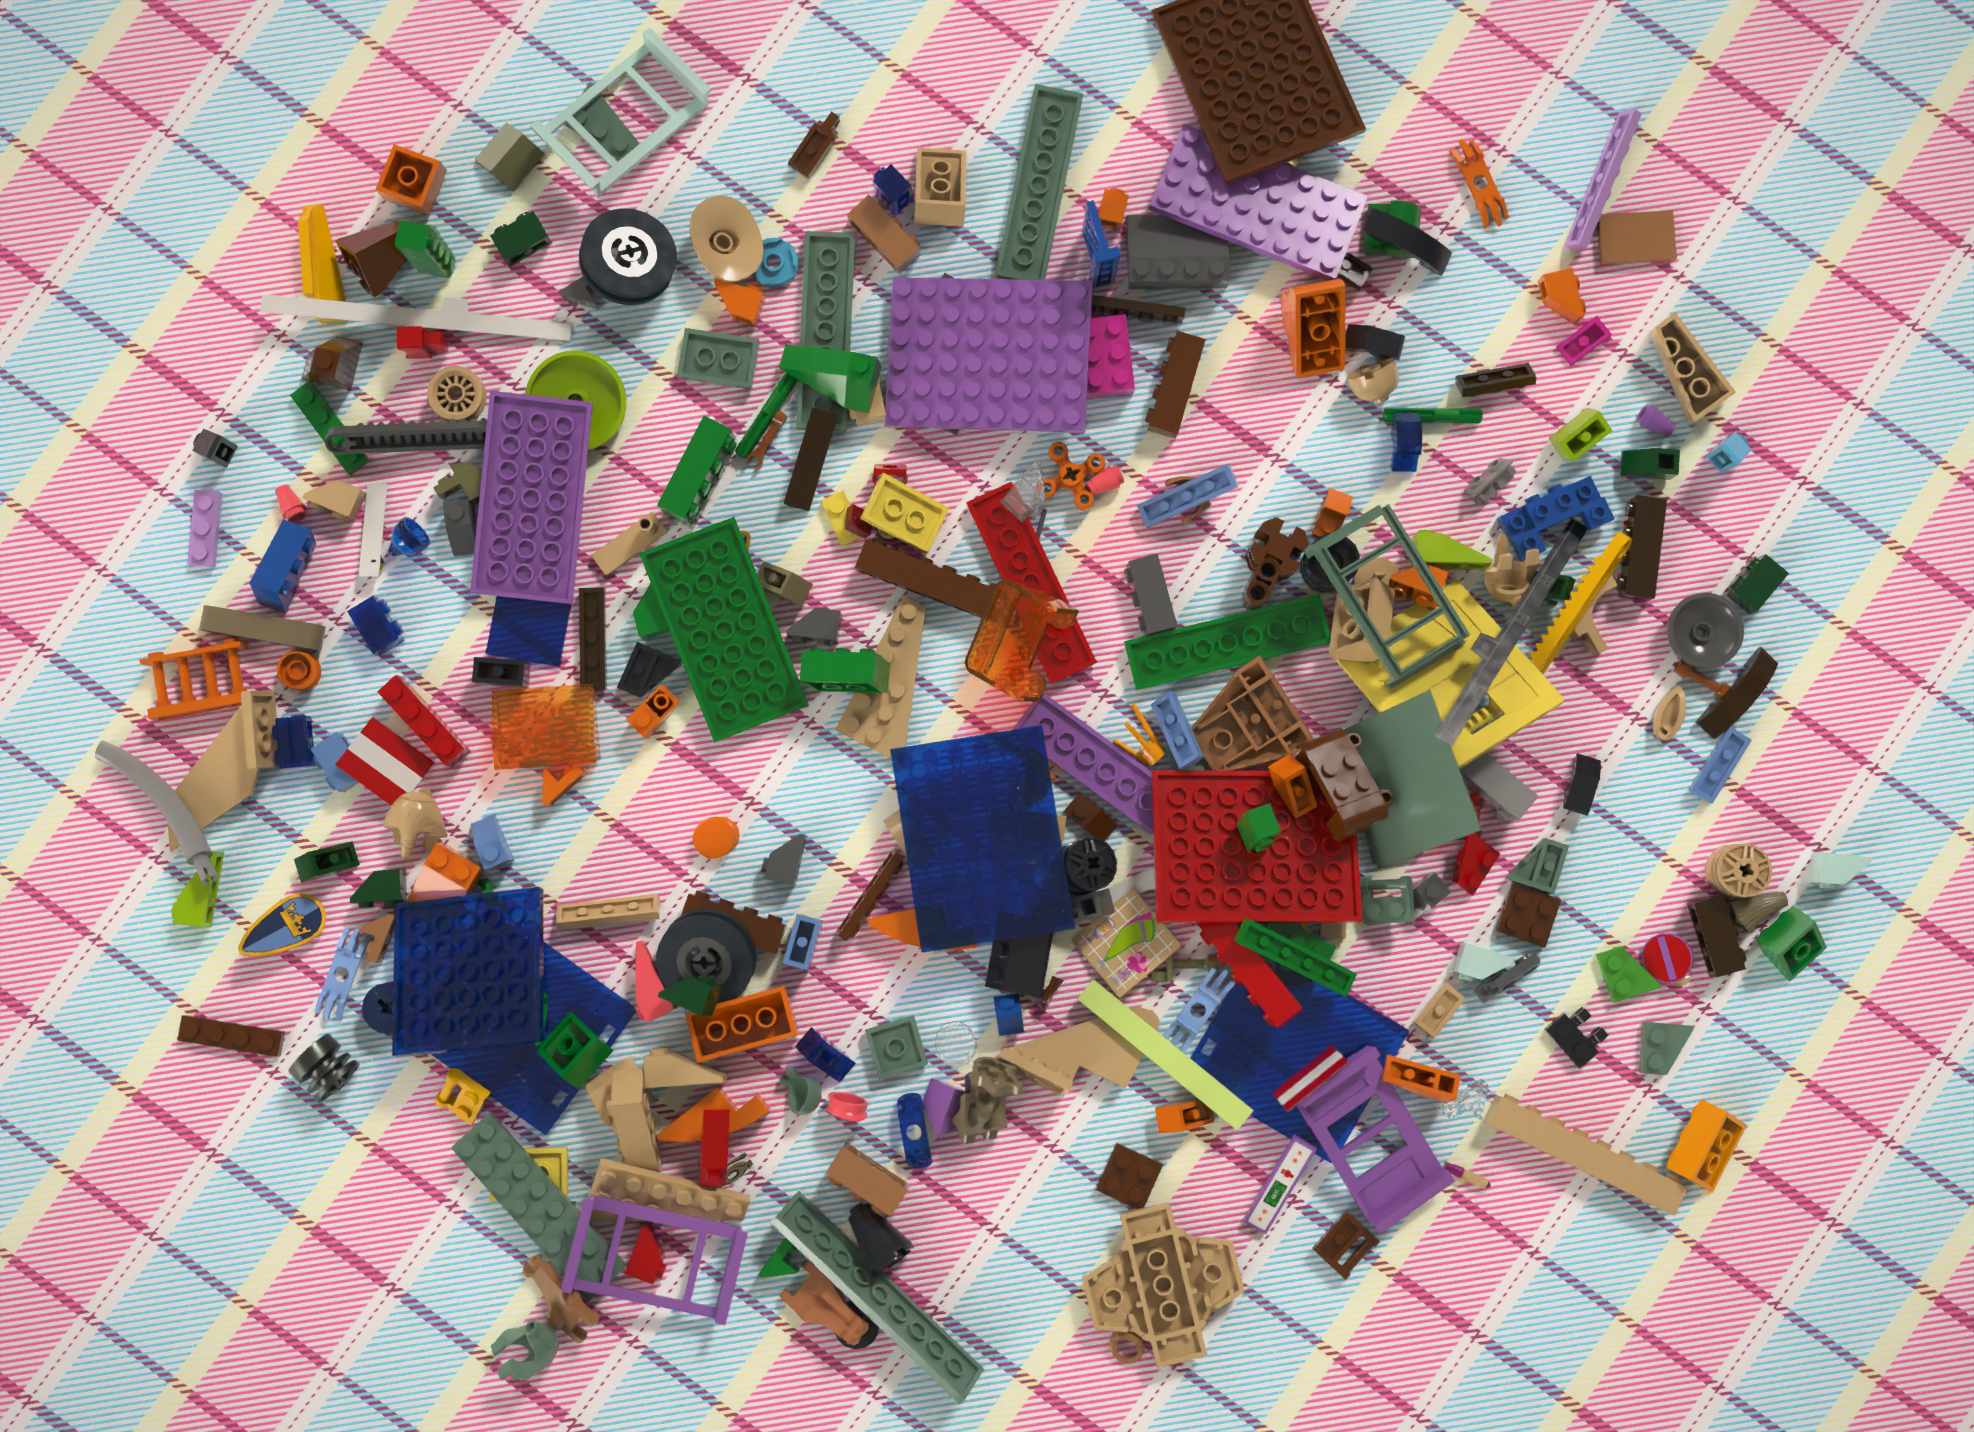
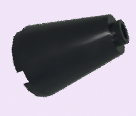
[848,1202,915,1278]

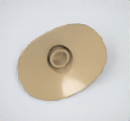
[689,195,764,282]

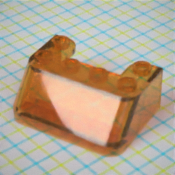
[965,580,1079,702]

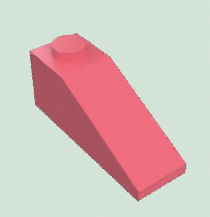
[635,940,678,1023]

